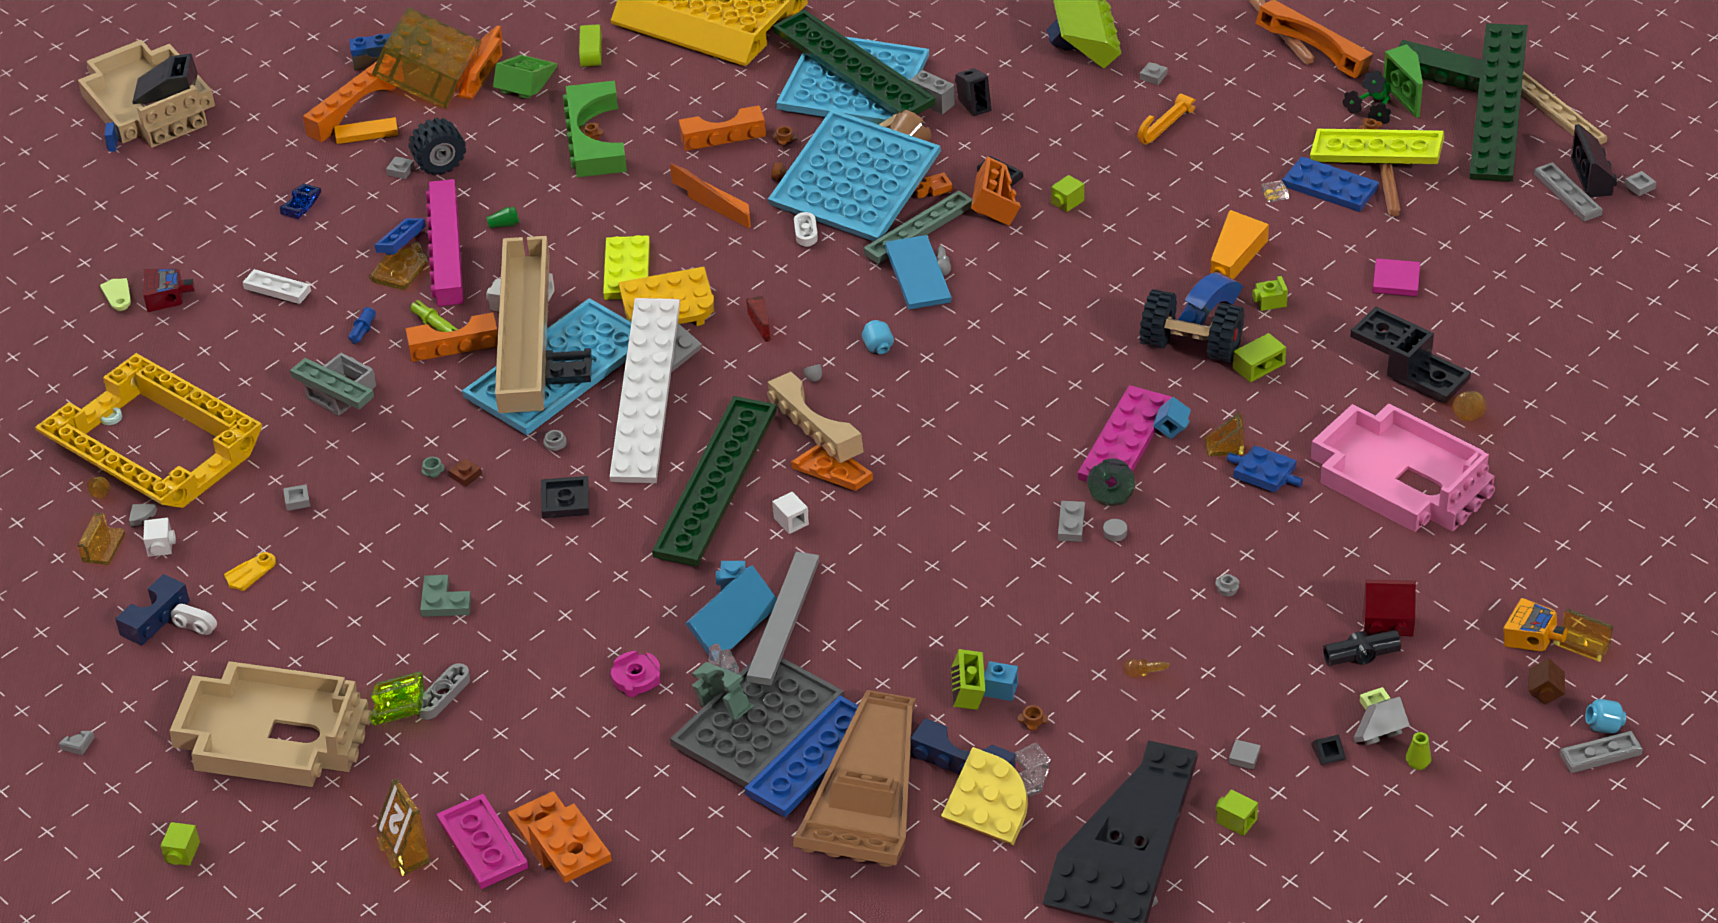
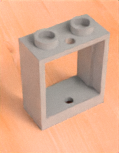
[303,353,376,416]

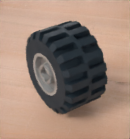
[408,118,466,175]

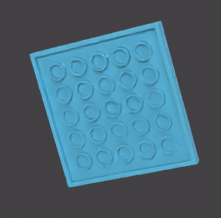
[776,37,929,125]
[768,109,941,241]

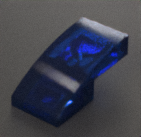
[280,183,321,219]

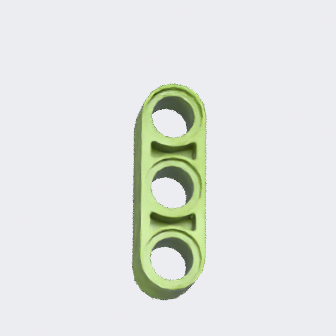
[579,24,602,67]

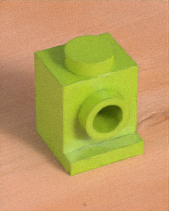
[1252,276,1288,311]

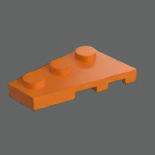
[791,445,873,491]

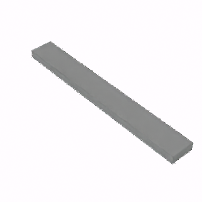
[747,552,819,686]

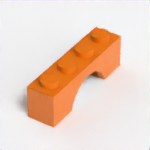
[678,105,766,151]
[405,312,498,362]

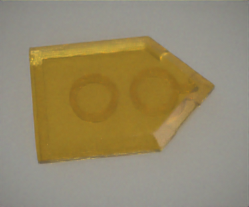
[369,242,428,290]

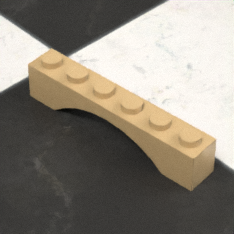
[767,372,864,463]

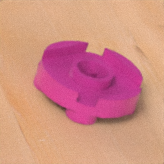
[611,651,661,697]

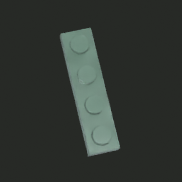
[290,358,374,410]

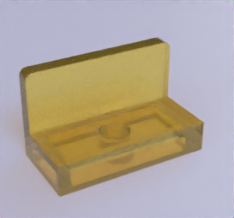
[78,513,125,565]
[1554,609,1613,662]

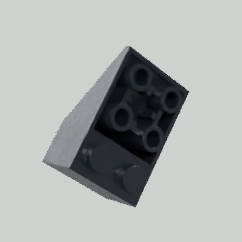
[132,54,198,105]

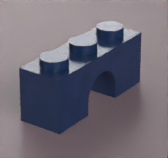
[115,574,190,646]

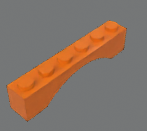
[1255,0,1373,78]
[303,54,405,143]

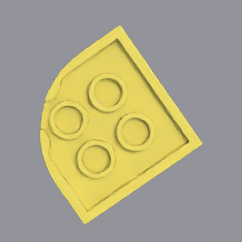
[941,747,1028,846]

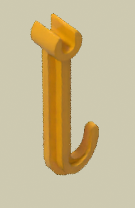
[1137,93,1196,144]

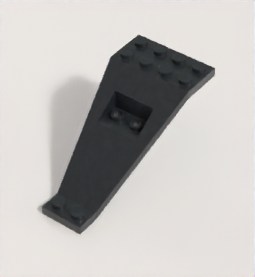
[1042,740,1199,923]

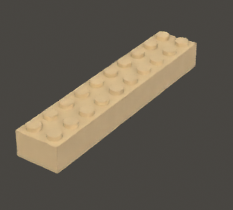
[495,236,550,413]

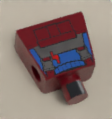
[143,269,195,312]

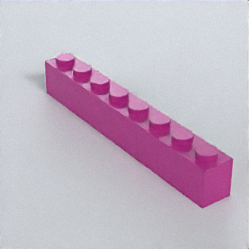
[426,179,464,306]

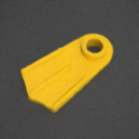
[224,552,276,591]

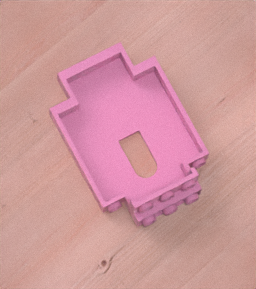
[1311,404,1495,532]

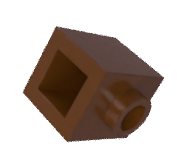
[1528,658,1565,705]

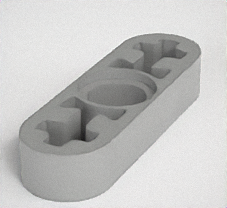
[416,663,470,720]

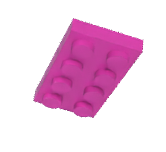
[436,794,528,889]

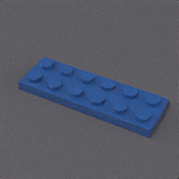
[745,695,859,817]

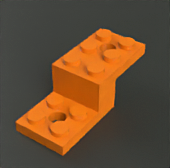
[508,791,612,883]

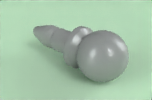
[936,245,951,276]

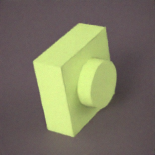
[1360,687,1390,710]

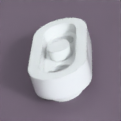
[794,212,818,247]
[171,604,217,635]

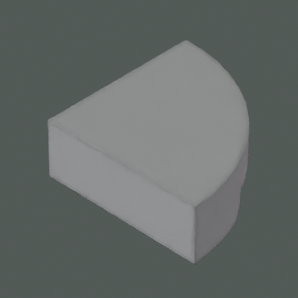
[129,504,157,527]
[59,731,95,755]

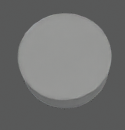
[1103,519,1127,541]

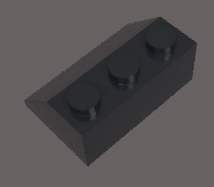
[1570,124,1617,198]

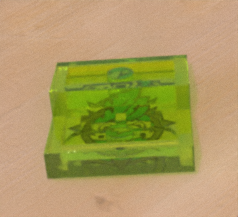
[370,671,424,726]

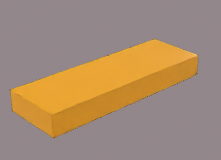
[334,117,398,144]

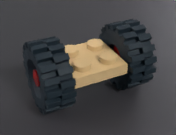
[1139,289,1245,363]

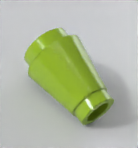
[1406,732,1432,770]

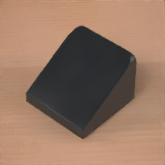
[1311,734,1346,765]

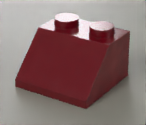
[1362,579,1416,636]

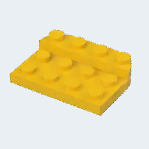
[618,267,714,326]

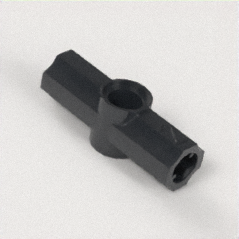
[1323,630,1401,666]

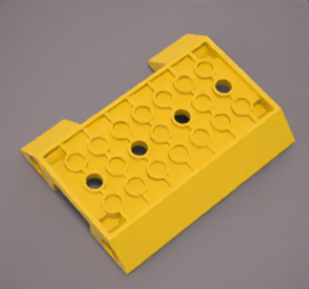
[611,0,808,66]

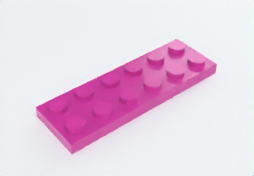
[1078,385,1172,491]

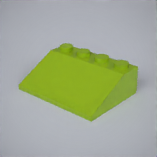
[1053,0,1121,69]

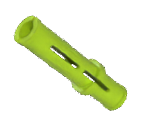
[410,300,458,332]

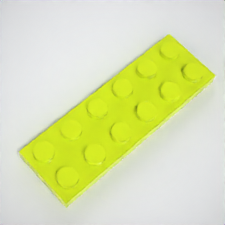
[1310,129,1444,165]

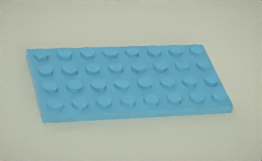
[462,298,632,435]

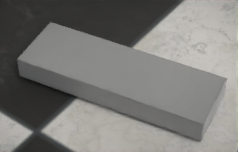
[1560,731,1643,773]

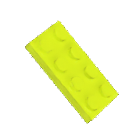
[603,235,650,300]

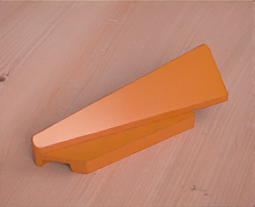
[458,25,503,100]
[670,164,751,228]

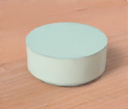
[100,407,122,425]

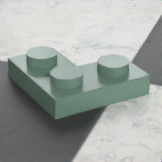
[420,575,472,617]

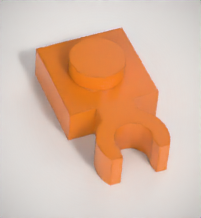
[914,172,953,198]

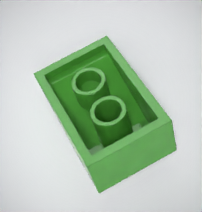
[1383,44,1423,118]
[493,55,558,98]

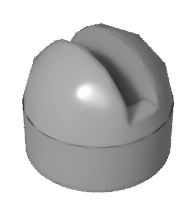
[803,364,822,382]

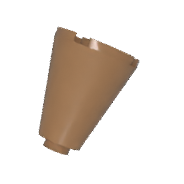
[889,110,932,142]

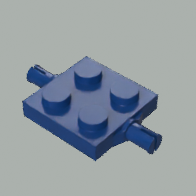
[1227,445,1303,493]

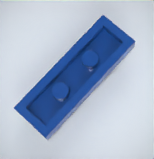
[375,218,426,255]

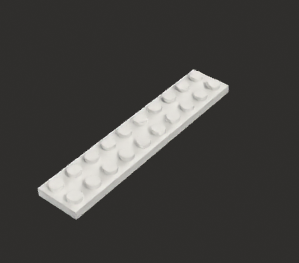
[609,298,680,483]

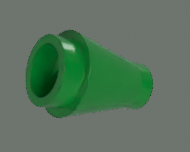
[487,206,520,229]

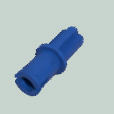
[348,307,376,344]

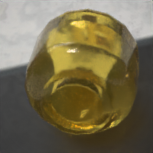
[1453,391,1487,421]

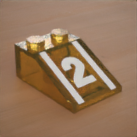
[375,778,430,876]

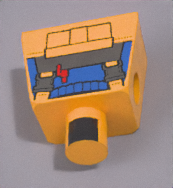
[1503,598,1568,651]

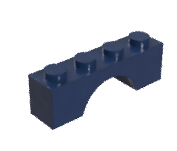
[910,718,1016,775]

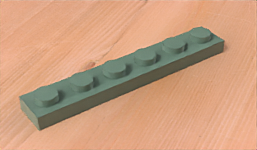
[864,191,972,264]

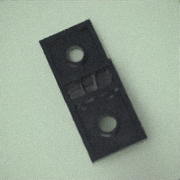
[1350,307,1471,403]

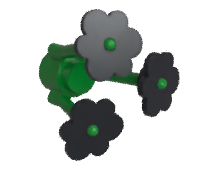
[1342,70,1391,124]

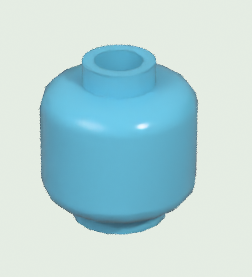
[861,320,894,354]
[1585,699,1626,734]

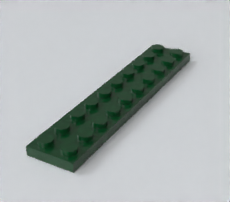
[773,10,936,115]
[1469,23,1528,182]
[652,396,777,567]

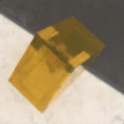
[1205,412,1245,456]

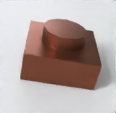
[448,458,482,487]

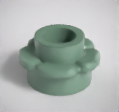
[422,457,444,478]

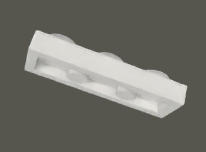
[243,269,311,304]

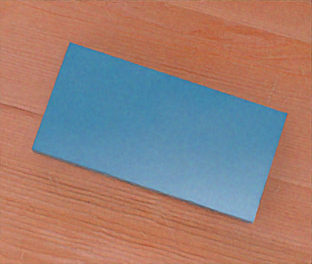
[885,235,952,310]
[685,565,777,662]

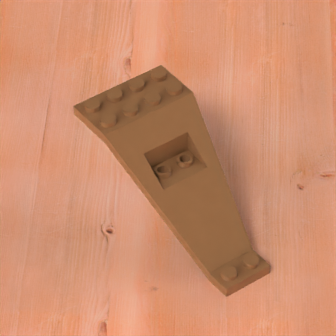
[793,690,916,867]

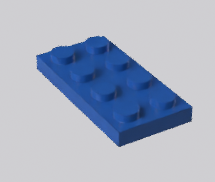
[1282,156,1379,212]

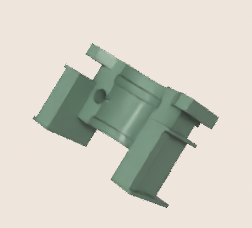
[691,662,754,720]

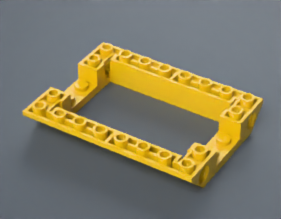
[35,353,262,508]

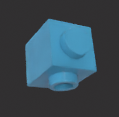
[1153,397,1191,439]
[716,561,746,591]
[984,661,1018,701]

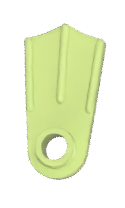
[100,278,131,311]

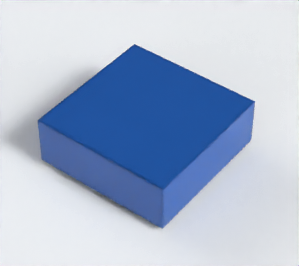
[104,122,118,152]

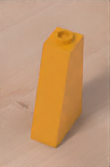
[1210,210,1269,280]

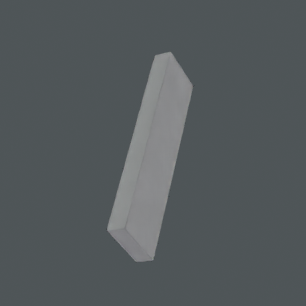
[1534,162,1603,222]

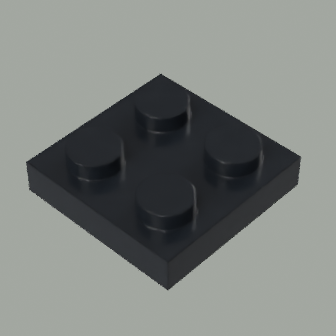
[541,476,589,519]

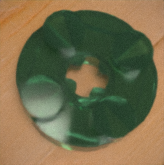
[1087,458,1135,506]

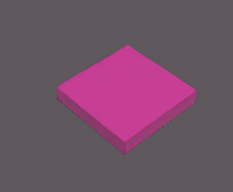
[1373,258,1420,296]

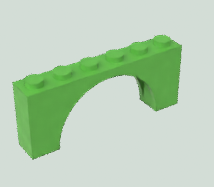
[563,81,627,177]

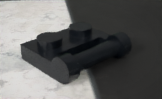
[545,348,592,385]

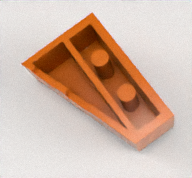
[971,156,1021,226]

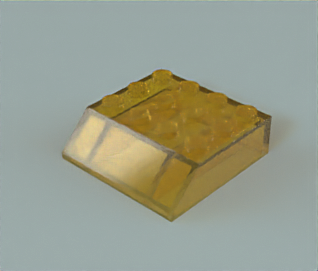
[372,7,482,109]

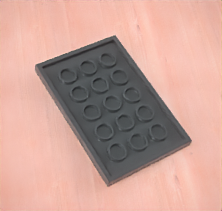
[670,658,844,787]

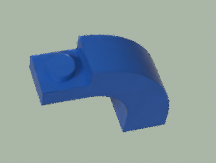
[1178,272,1244,325]

